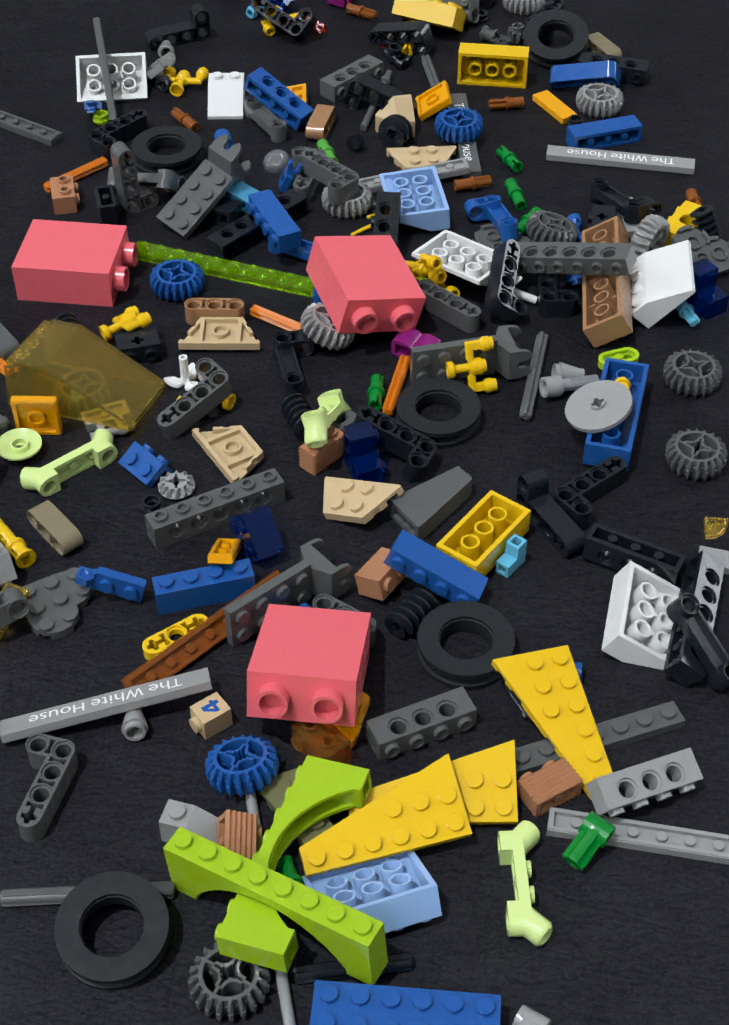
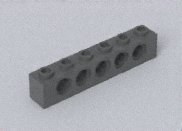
[517,241,637,276]
[145,468,286,550]

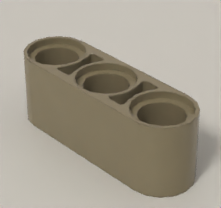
[587,32,622,57]
[26,500,84,556]

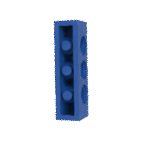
[243,67,314,132]

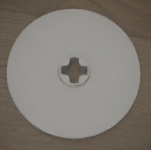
[565,380,633,433]

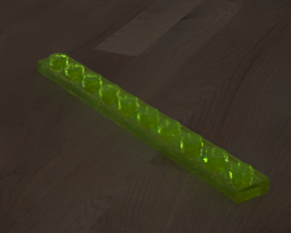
[136,241,314,297]

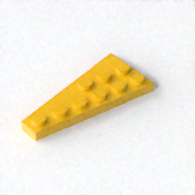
[491,645,613,800]
[349,739,518,825]
[299,753,472,878]

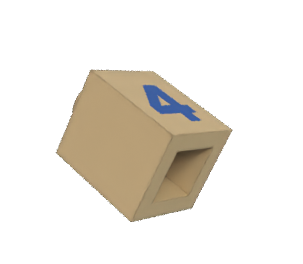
[189,692,233,740]

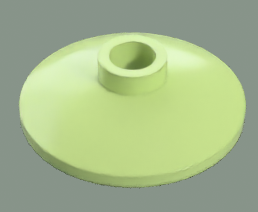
[0,428,42,461]

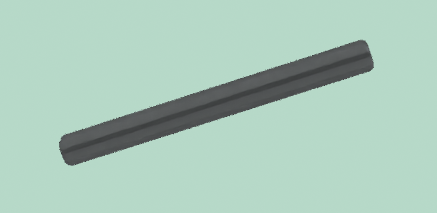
[421,54,450,112]
[519,331,549,421]
[0,881,175,907]

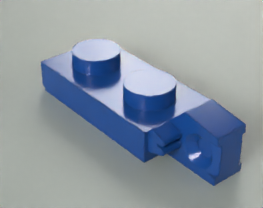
[75,566,147,603]

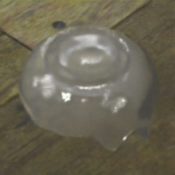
[263,149,291,174]

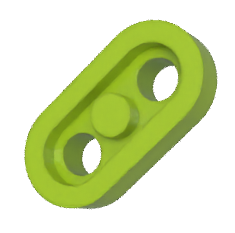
[598,347,639,371]

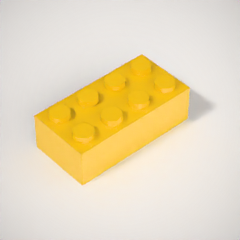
[392,0,467,32]
[457,42,529,89]
[436,490,531,576]

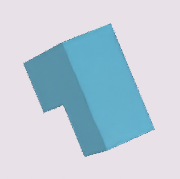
[495,534,527,578]

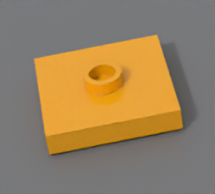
[415,81,452,121]
[10,396,63,435]

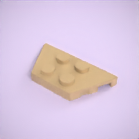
[386,145,457,170]
[178,317,260,350]
[192,425,264,483]
[323,476,404,524]

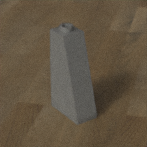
[390,466,473,540]

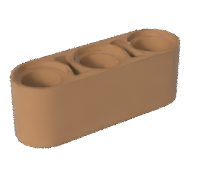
[305,104,336,140]
[184,298,245,326]

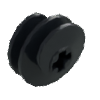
[378,114,413,148]

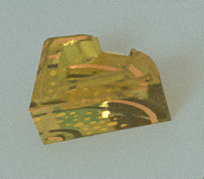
[704,517,729,540]

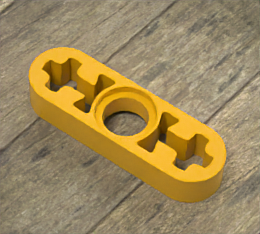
[142,614,208,660]

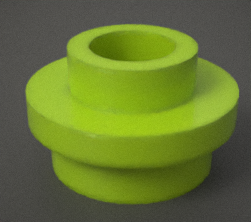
[93,110,110,126]

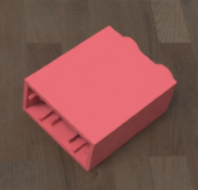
[11,219,138,307]
[306,235,426,334]
[247,604,371,727]

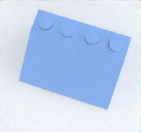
[379,166,450,231]
[302,851,442,933]

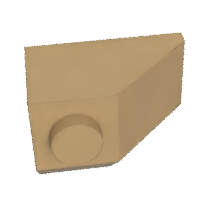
[375,94,415,137]

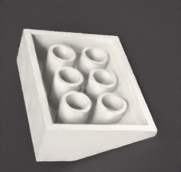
[75,52,148,103]
[411,229,494,286]
[630,240,695,329]
[601,561,680,670]

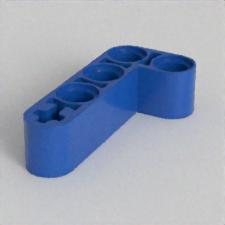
[550,61,621,89]

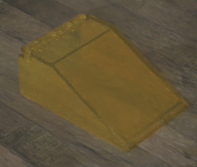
[4,319,166,431]

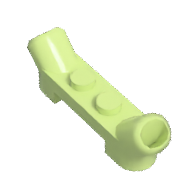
[301,389,351,449]
[20,429,118,497]
[497,820,552,946]

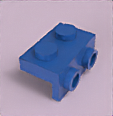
[118,441,174,488]

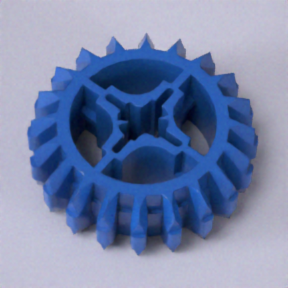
[435,107,483,145]
[150,258,205,302]
[205,734,279,798]

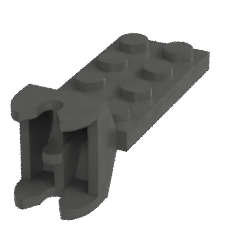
[156,134,251,240]
[410,325,533,384]
[224,538,353,647]

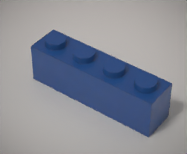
[566,115,643,149]
[247,189,301,253]
[383,529,488,602]
[152,558,255,615]

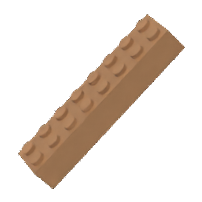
[582,215,633,348]

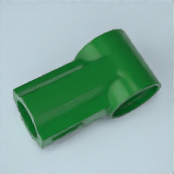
[562,811,616,872]

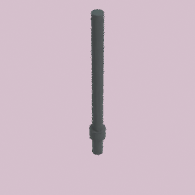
[360,70,392,131]

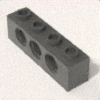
[320,55,384,103]
[366,686,477,761]

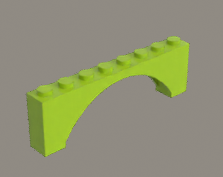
[214,755,372,973]
[163,827,388,985]

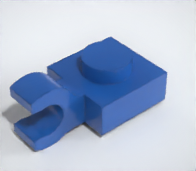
[84,100,106,114]
[279,159,302,193]

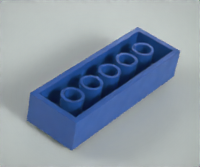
[582,357,649,471]
[310,980,501,1025]

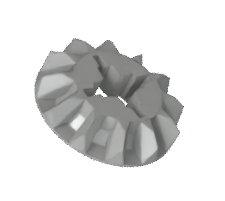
[158,470,195,500]

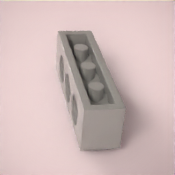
[586,747,704,818]

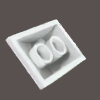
[208,71,245,119]

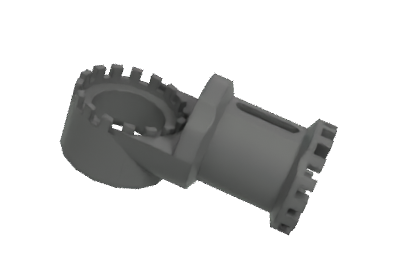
[479,25,511,46]

